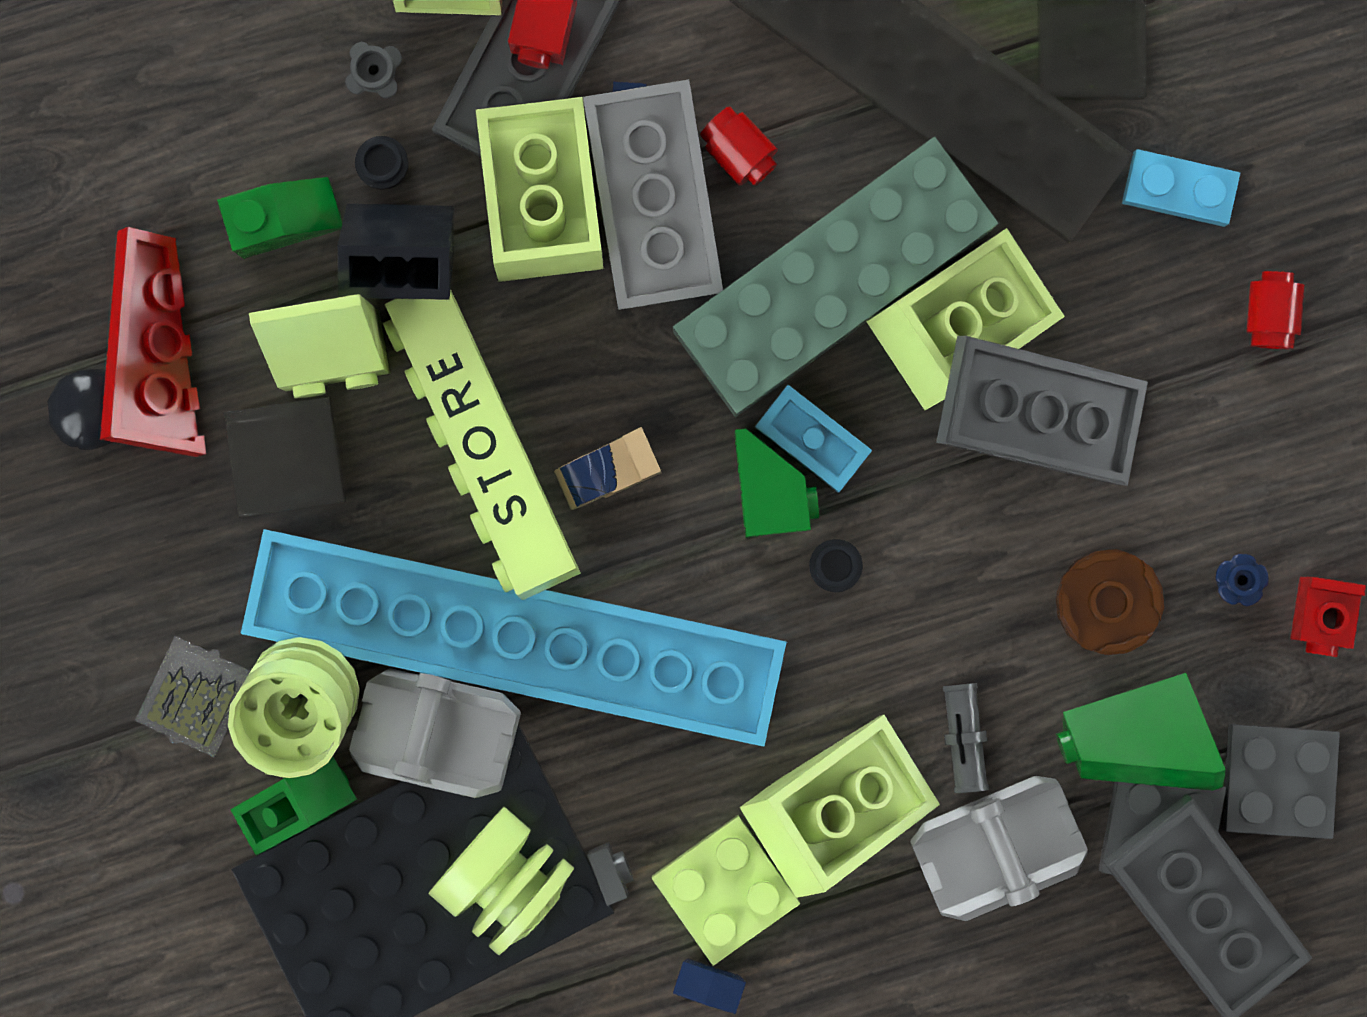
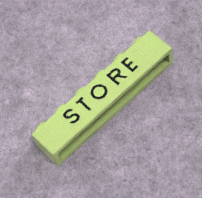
[383,290,581,600]

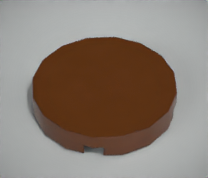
[1056,549,1164,655]

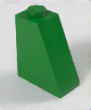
[1056,673,1226,791]

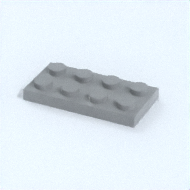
[583,79,723,310]

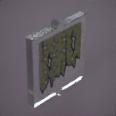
[135,636,251,757]

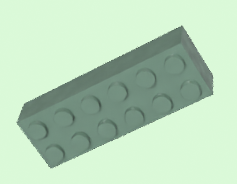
[673,136,998,418]

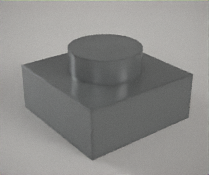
[587,842,634,906]

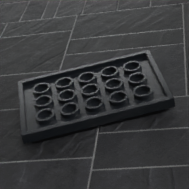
[231,723,615,1017]

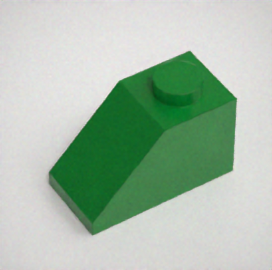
[217,177,343,259]
[734,428,819,538]
[230,756,357,856]

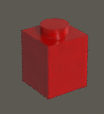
[508,0,577,69]

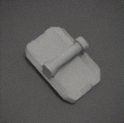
[349,668,521,798]
[910,776,1088,921]

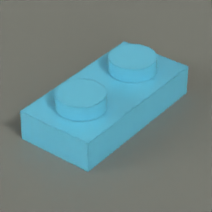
[1122,149,1241,227]
[755,385,872,493]

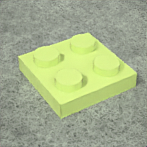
[651,815,800,966]

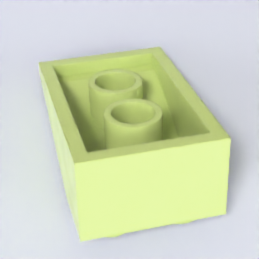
[476,97,604,282]
[866,228,1065,410]
[249,294,390,399]
[739,715,940,898]

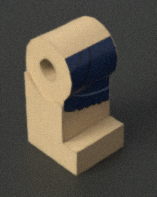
[554,427,662,510]

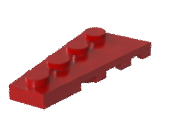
[100,227,206,457]

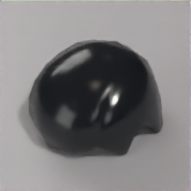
[47,369,112,450]

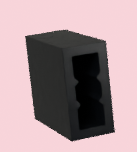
[337,204,454,300]

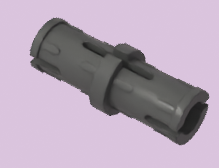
[943,683,989,793]

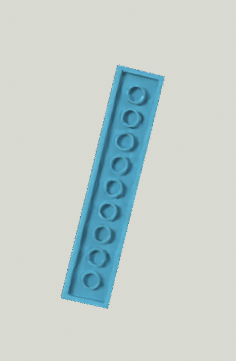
[241,529,787,747]

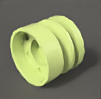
[228,637,360,778]
[428,807,574,955]

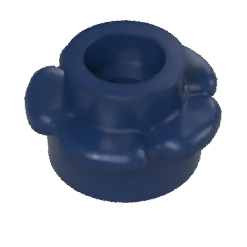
[1215,554,1269,606]

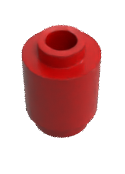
[700,106,778,186]
[1246,271,1305,349]

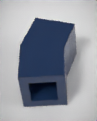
[673,958,746,1014]

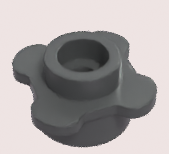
[345,42,402,99]

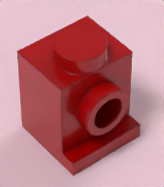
[1290,577,1366,657]

